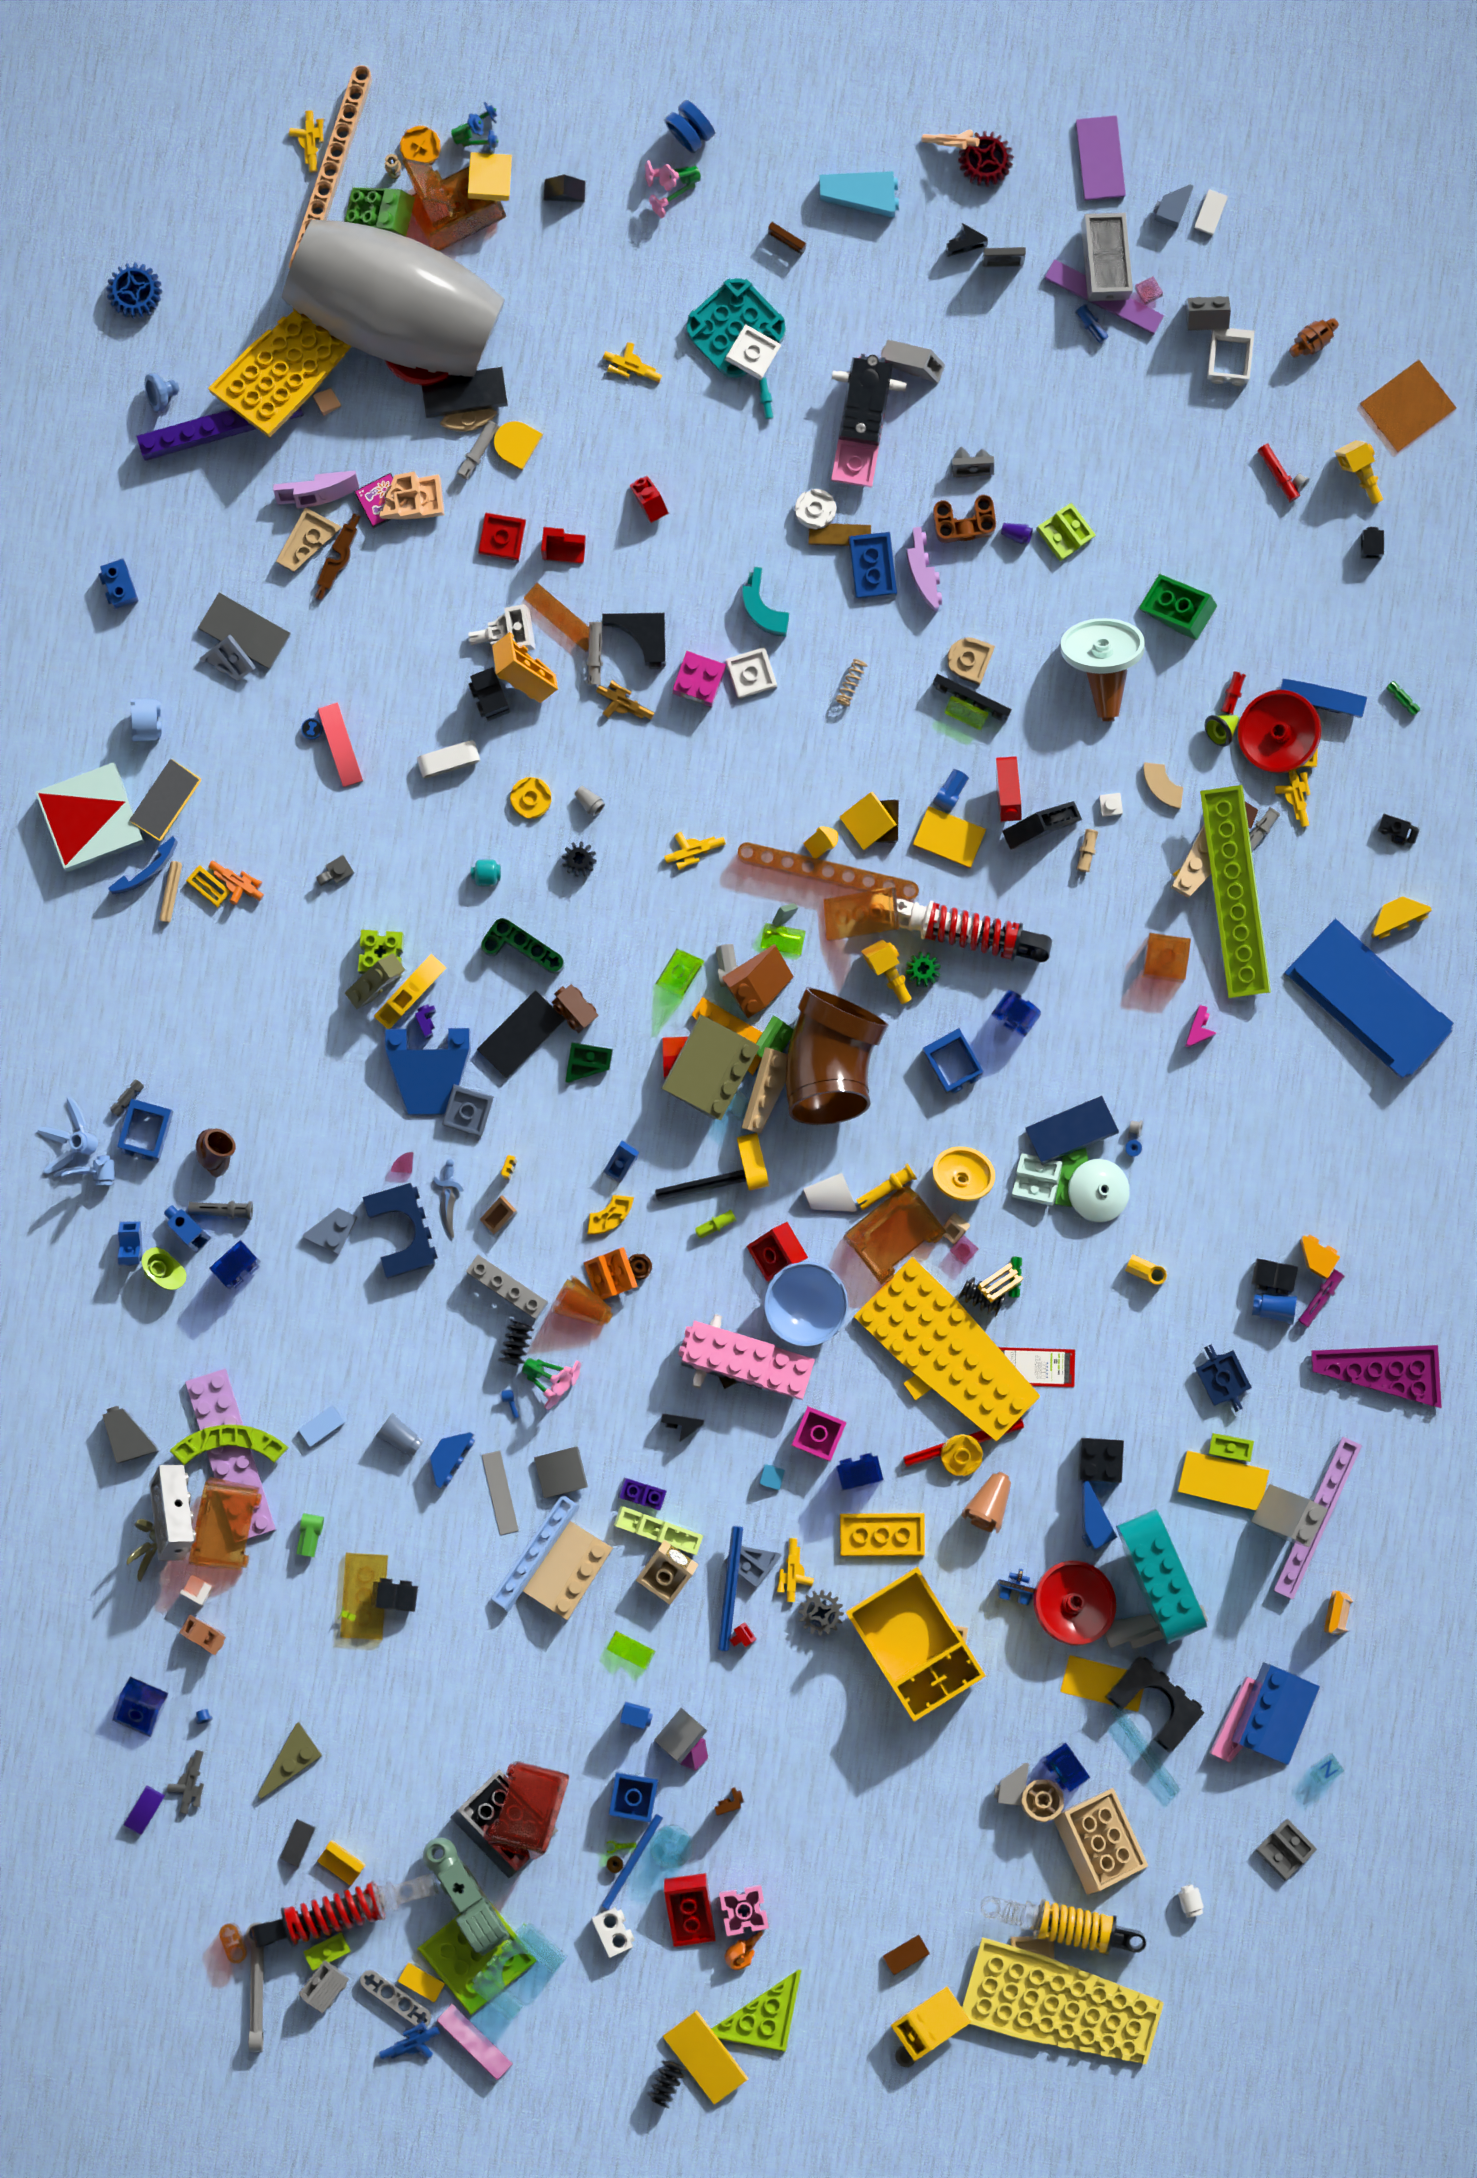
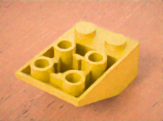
[891,1986,971,2061]

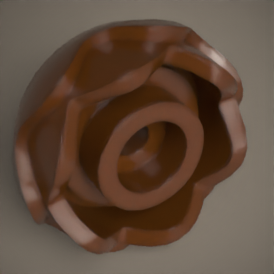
[628,1254,652,1280]

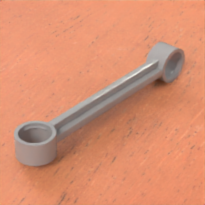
[246,1922,264,2052]

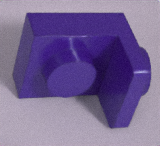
[415,1004,436,1039]

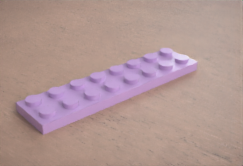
[185,1369,276,1542]

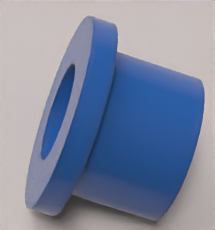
[1125,1140,1142,1157]
[196,1709,213,1724]

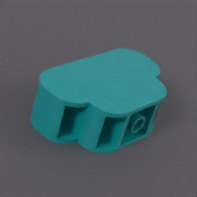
[1116,1509,1207,1644]

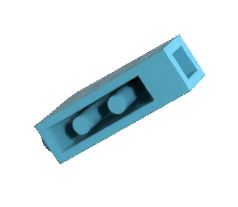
[819,171,899,217]

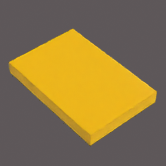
[468,152,512,201]
[913,806,986,868]

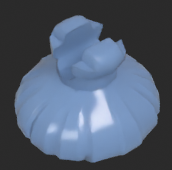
[144,373,180,412]

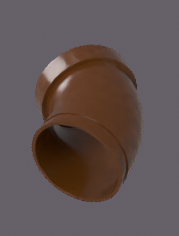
[786,987,888,1125]

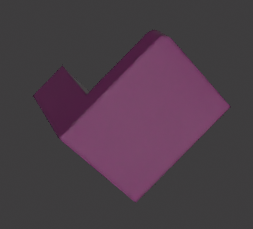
[679,1738,708,1771]

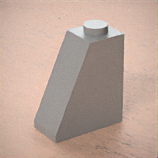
[881,340,945,383]

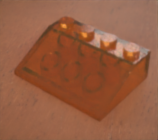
[412,166,507,251]

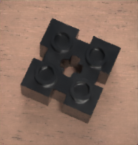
[468,667,510,722]

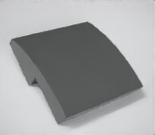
[534,1446,588,1498]
[654,1708,707,1763]
[1255,1818,1317,1881]

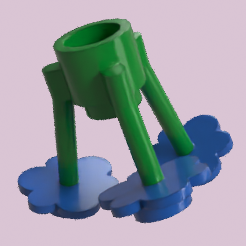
[451,102,499,154]

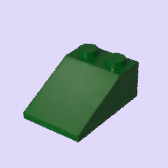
[1139,574,1217,640]

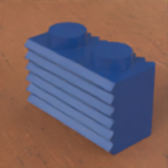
[620,1702,653,1729]

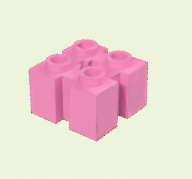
[719,1884,769,1936]

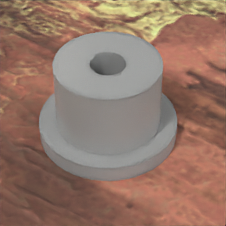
[1292,474,1310,491]
[1129,1120,1143,1137]

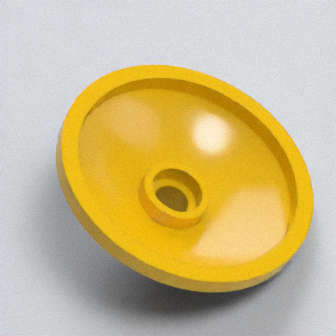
[932,1147,995,1202]

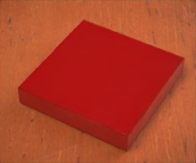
[478,513,526,561]

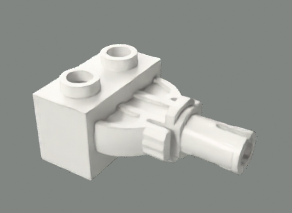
[468,604,535,651]

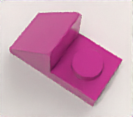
[1185,1005,1216,1048]

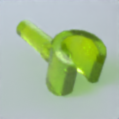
[606,1840,636,1853]

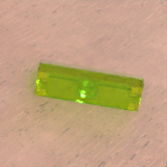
[945,696,989,730]
[760,923,806,955]

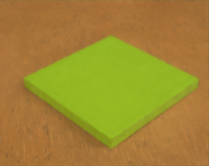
[417,1898,537,2015]

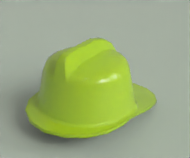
[141,1247,187,1290]

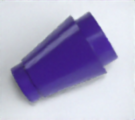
[1001,522,1033,545]

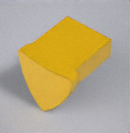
[803,827,838,860]

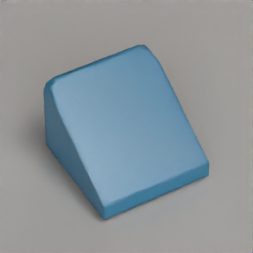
[759,1464,785,1490]

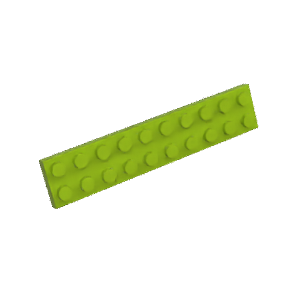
[1200,785,1271,998]

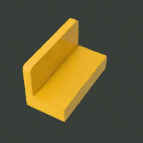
[317,1840,366,1885]

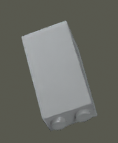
[1251,1484,1328,1547]

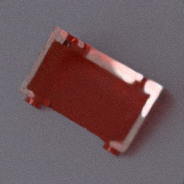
[487,1761,569,1860]

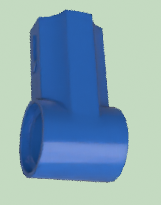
[932,769,969,813]

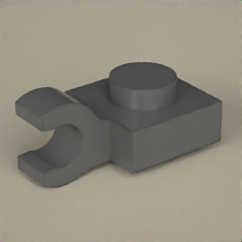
[316,855,354,886]

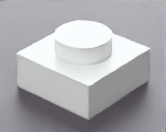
[1099,793,1123,817]

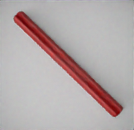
[903,1418,1024,1467]

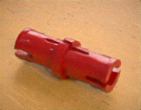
[1221,671,1246,715]

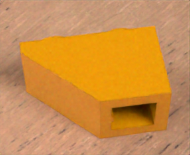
[1300,1234,1340,1280]

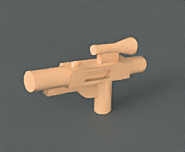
[921,130,980,149]

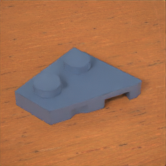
[199,635,256,681]
[302,1208,357,1255]
[724,1546,782,1588]

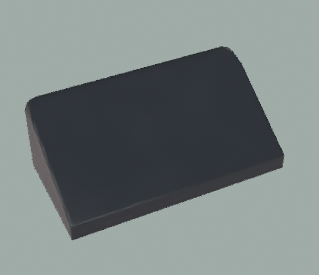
[280,1819,316,1867]

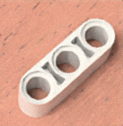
[417,740,480,778]

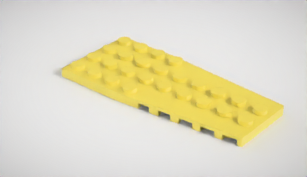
[962,1937,1164,2064]

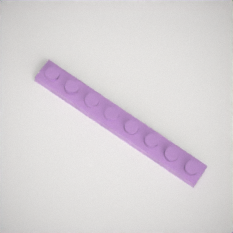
[1273,1437,1362,1599]

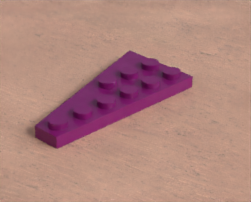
[1311,1345,1442,1409]

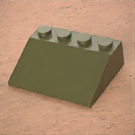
[661,1015,760,1120]

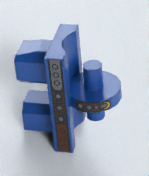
[997,1568,1035,1605]

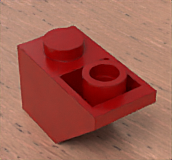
[629,476,669,523]

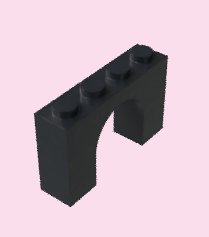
[1105,1656,1205,1753]

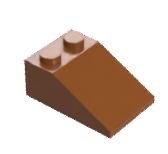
[722,944,794,1018]

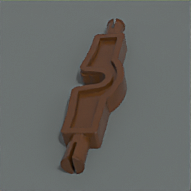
[314,513,361,601]

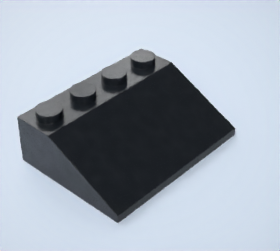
[450,1769,558,1878]

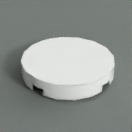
[795,489,836,529]

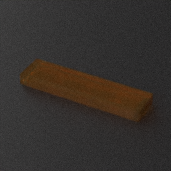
[524,583,589,652]

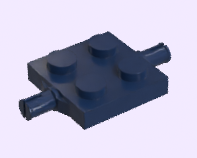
[1195,1344,1252,1412]

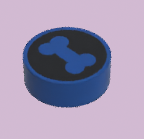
[301,718,323,740]

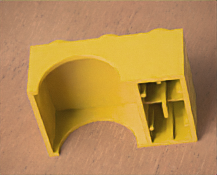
[845,1567,986,1721]

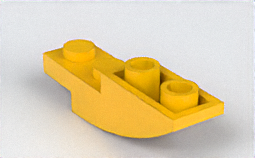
[374,954,446,1029]

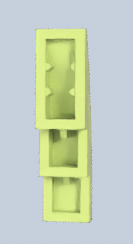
[613,1506,704,1555]

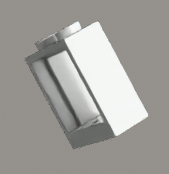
[1207,328,1255,386]

